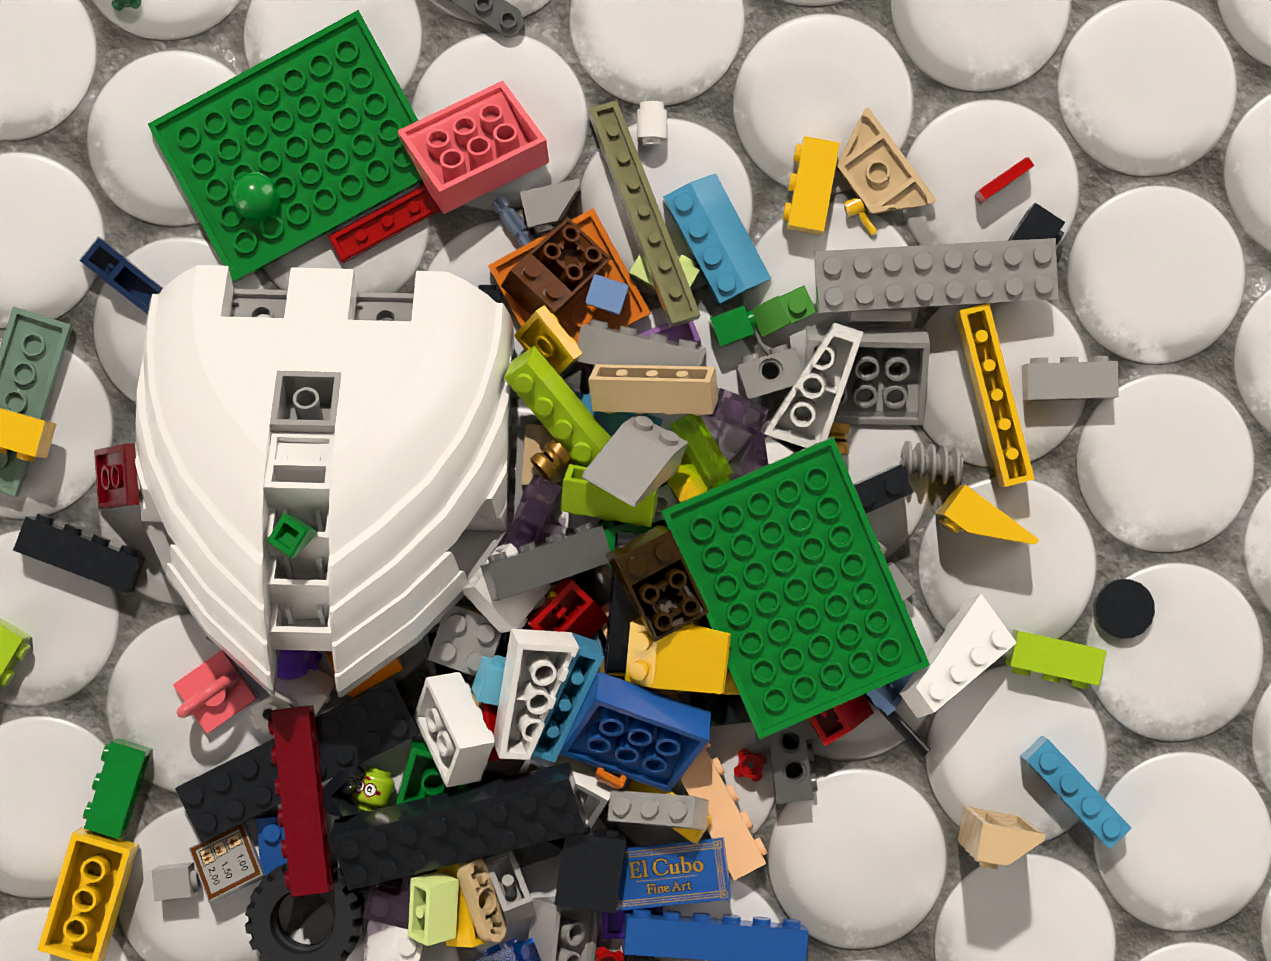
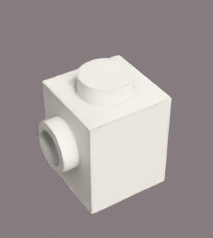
[249,695,295,734]

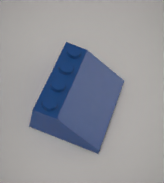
[559,672,711,792]

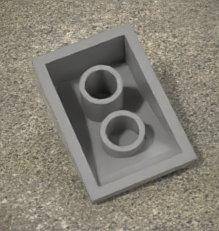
[582,414,688,507]

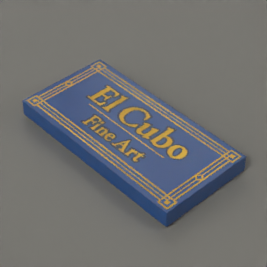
[616,837,732,911]

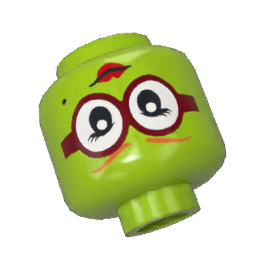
[351,766,395,811]

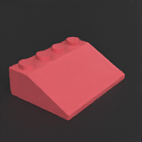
[397,81,549,214]

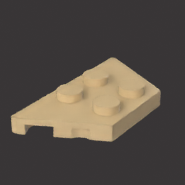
[836,107,936,215]

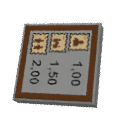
[189,822,266,904]

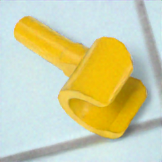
[844,198,877,236]

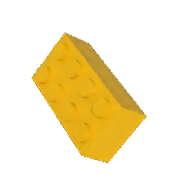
[37,827,139,961]

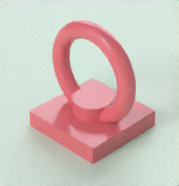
[173,650,258,734]

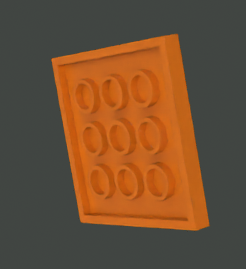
[488,208,651,343]

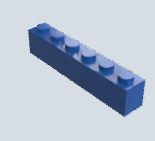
[622,908,809,961]

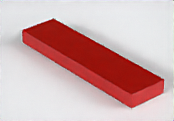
[328,184,441,264]

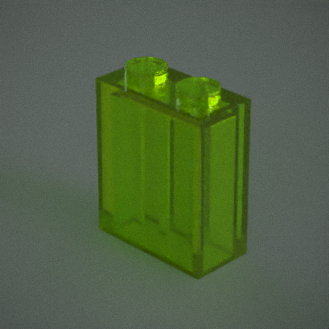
[669,414,733,488]

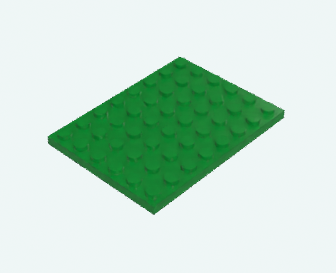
[148,10,423,283]
[661,437,930,739]

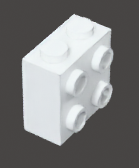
[463,543,551,633]

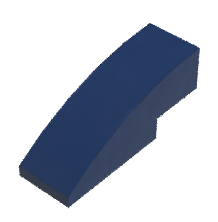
[79,236,163,314]

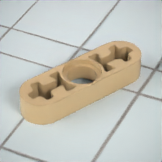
[457,859,507,942]

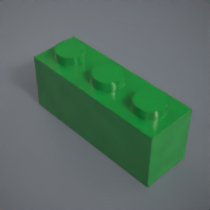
[83,738,152,839]

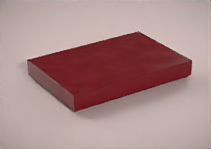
[94,443,139,510]

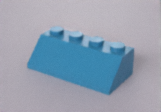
[663,173,772,307]

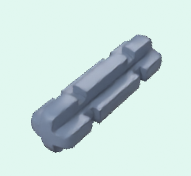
[491,196,535,247]

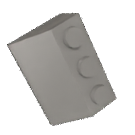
[526,896,600,961]

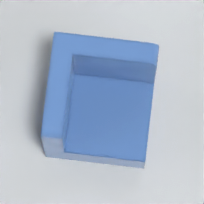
[586,274,629,317]

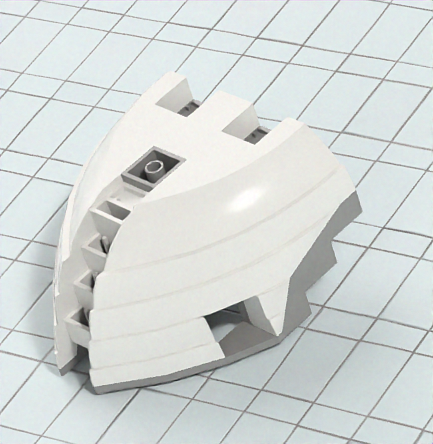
[135,265,515,697]

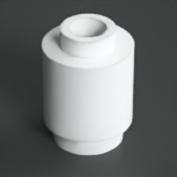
[637,101,667,147]

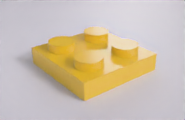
[514,305,582,376]

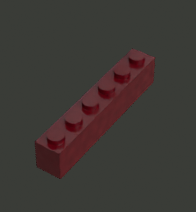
[268,705,334,897]

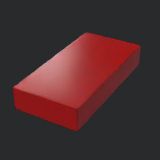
[975,157,1035,204]

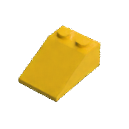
[936,485,1039,545]
[625,617,731,694]

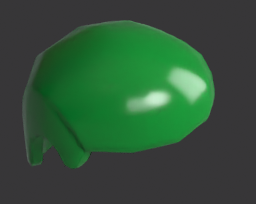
[231,172,280,222]

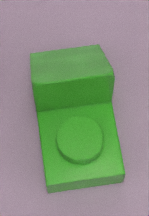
[751,285,817,338]

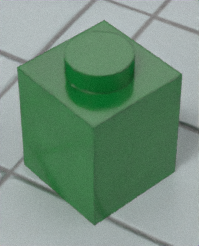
[709,305,757,348]

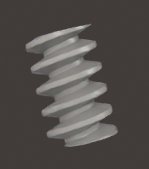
[899,441,964,486]

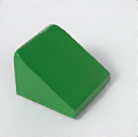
[266,513,317,559]

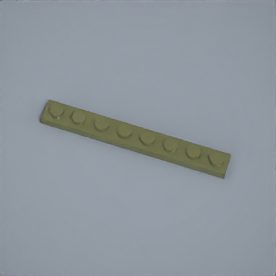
[588,100,701,328]

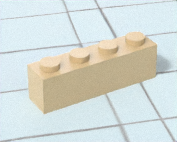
[588,364,718,416]

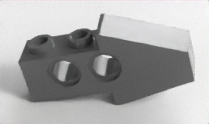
[755,719,818,804]

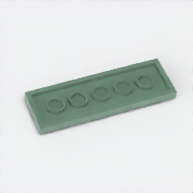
[0,306,73,497]

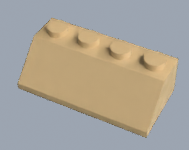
[958,806,1046,869]

